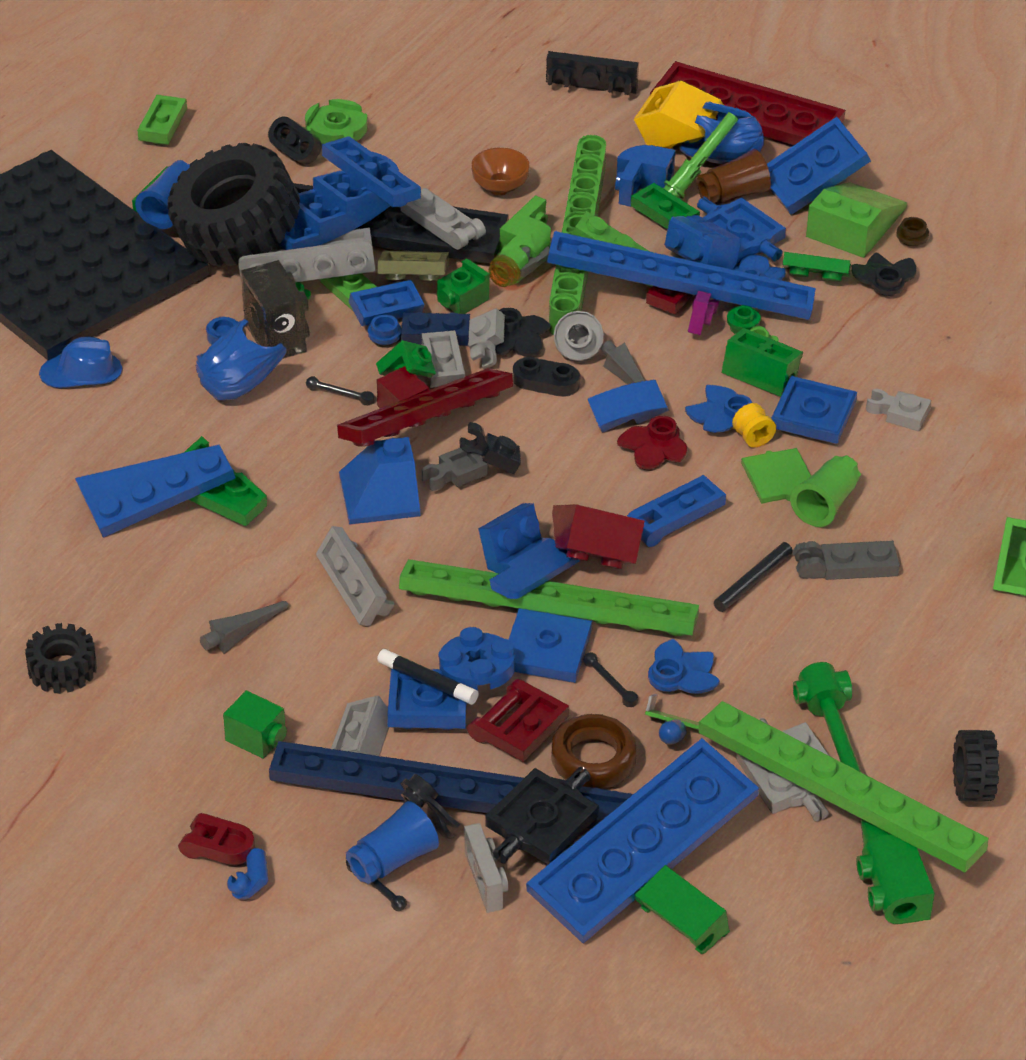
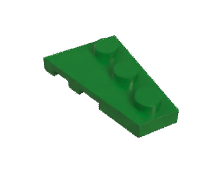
[184,436,267,526]

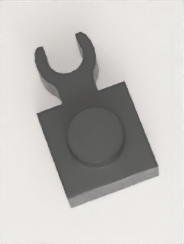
[422,448,488,491]

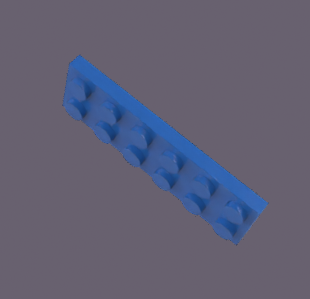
[526,738,759,944]

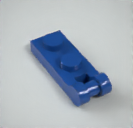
[627,475,726,547]

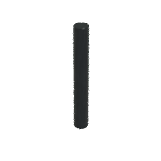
[713,542,793,612]

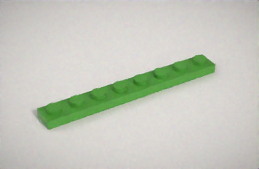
[399,559,699,636]
[699,701,989,873]

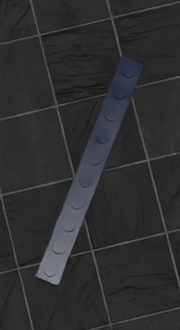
[269,741,633,829]

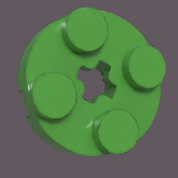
[305,99,368,144]

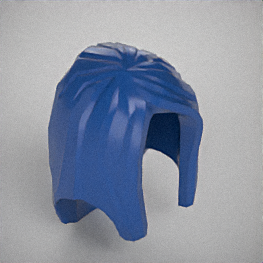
[680,102,764,165]
[196,319,287,400]

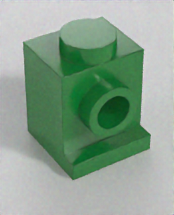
[437,258,490,314]

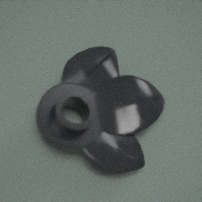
[851,252,916,296]
[495,308,552,357]
[400,774,460,839]

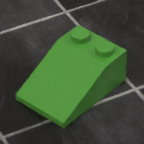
[806,182,907,258]

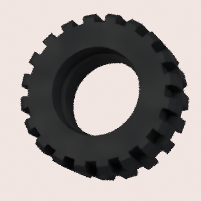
[167,143,300,266]

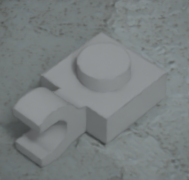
[468,308,505,369]

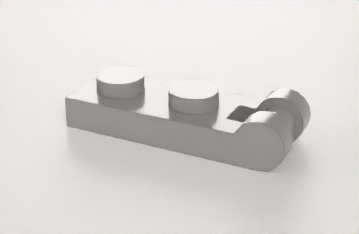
[401,188,486,250]

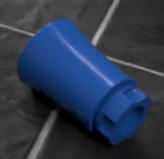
[135,160,190,229]
[346,801,439,884]

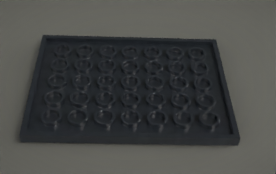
[0,150,209,360]

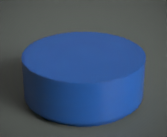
[206,317,238,345]

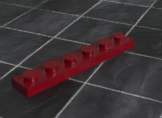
[337,368,513,447]

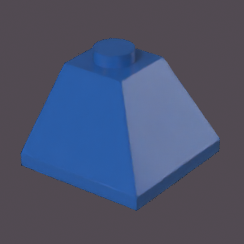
[339,437,421,525]

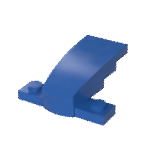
[279,136,421,250]

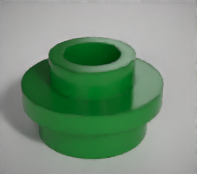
[727,305,761,334]

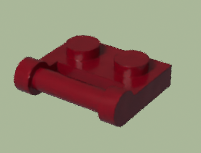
[467,679,569,762]

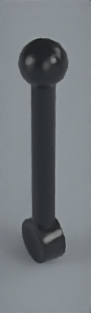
[306,376,374,406]
[583,652,638,707]
[346,860,407,911]

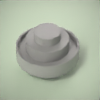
[554,311,604,362]

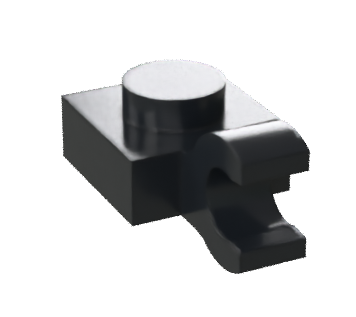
[459,422,521,475]

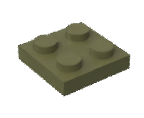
[378,251,449,280]

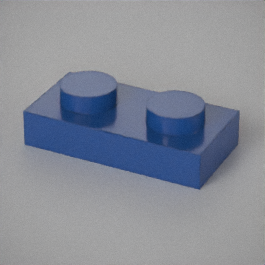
[348,280,425,326]

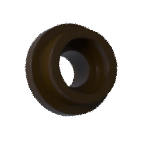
[896,217,929,246]

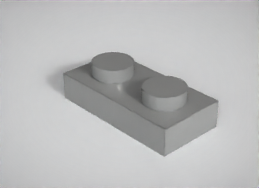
[422,330,465,388]
[464,823,508,913]

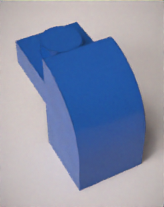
[615,145,675,207]

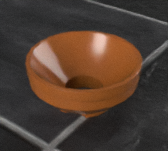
[472,148,529,195]

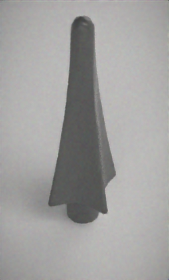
[601,341,645,384]
[200,601,288,654]

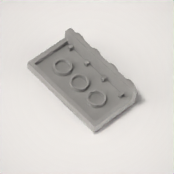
[239,228,376,290]

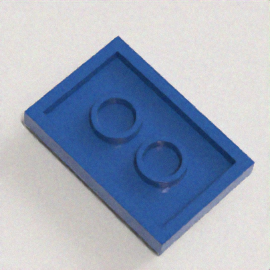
[767,117,871,215]

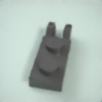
[792,540,900,580]

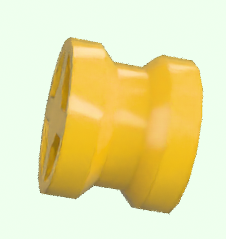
[732,403,776,448]

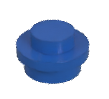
[368,315,402,345]

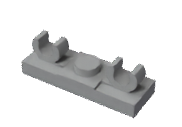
[316,526,395,626]

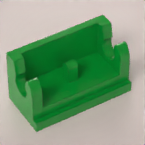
[721,328,803,397]
[635,865,730,954]

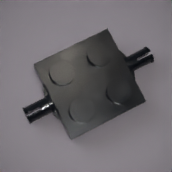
[485,767,599,865]

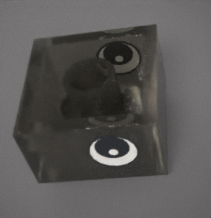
[241,260,310,359]

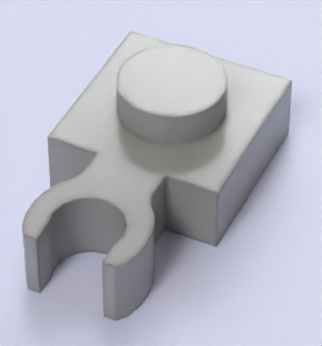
[866,389,932,431]

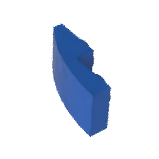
[588,380,669,433]

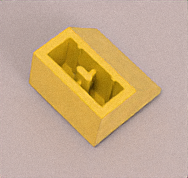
[634,81,723,149]

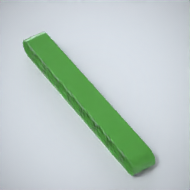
[549,135,606,335]

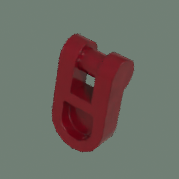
[178,813,255,865]

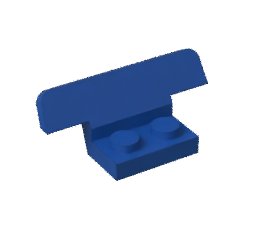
[478,503,580,599]

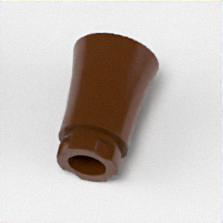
[696,149,771,203]

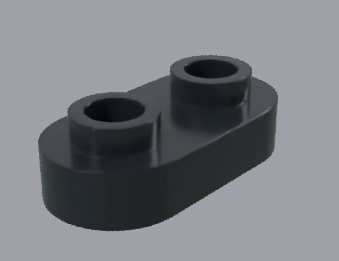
[268,116,321,164]
[512,356,580,397]

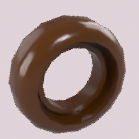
[551,714,636,789]

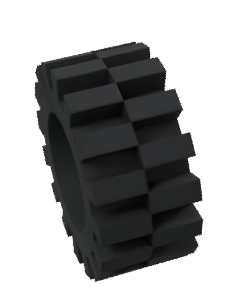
[25,623,97,694]

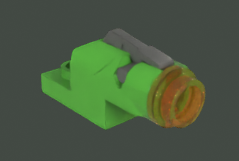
[488,195,551,287]

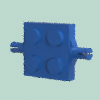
[697,197,786,264]

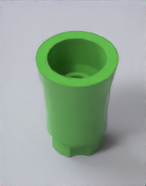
[790,455,861,527]

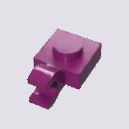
[688,291,720,335]

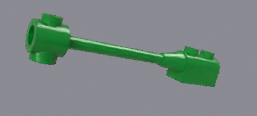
[793,662,935,924]

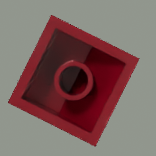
[552,504,645,569]

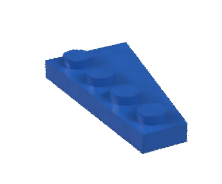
[75,444,235,538]

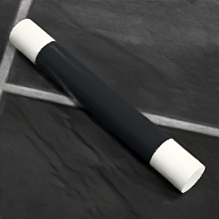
[377,649,479,705]

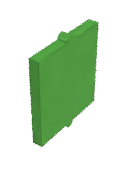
[741,448,811,504]

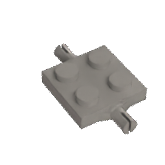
[736,718,829,821]

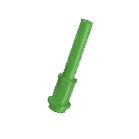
[663,112,738,199]

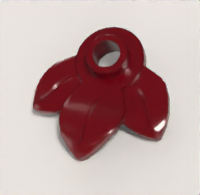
[617,416,687,470]

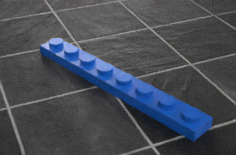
[547,231,816,320]

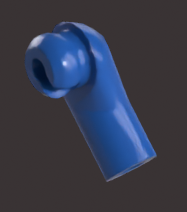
[227,848,268,899]

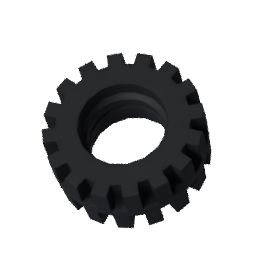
[953,730,999,802]

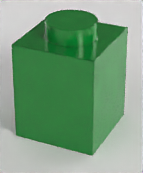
[223,690,287,759]

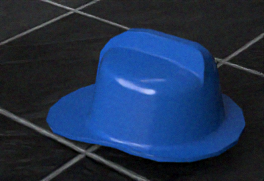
[39,336,123,388]

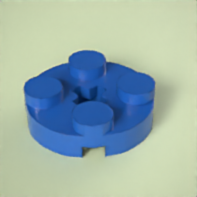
[438,627,515,691]

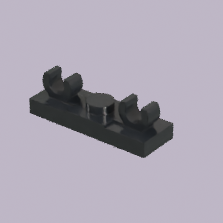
[546,51,639,95]

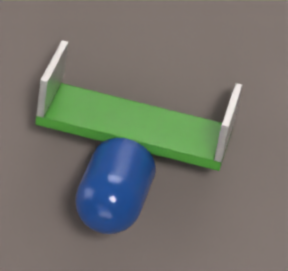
[645,694,699,745]

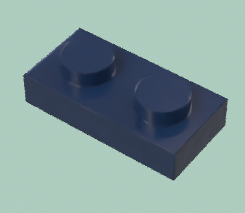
[401,312,470,346]

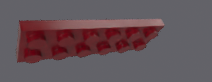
[650,61,846,145]

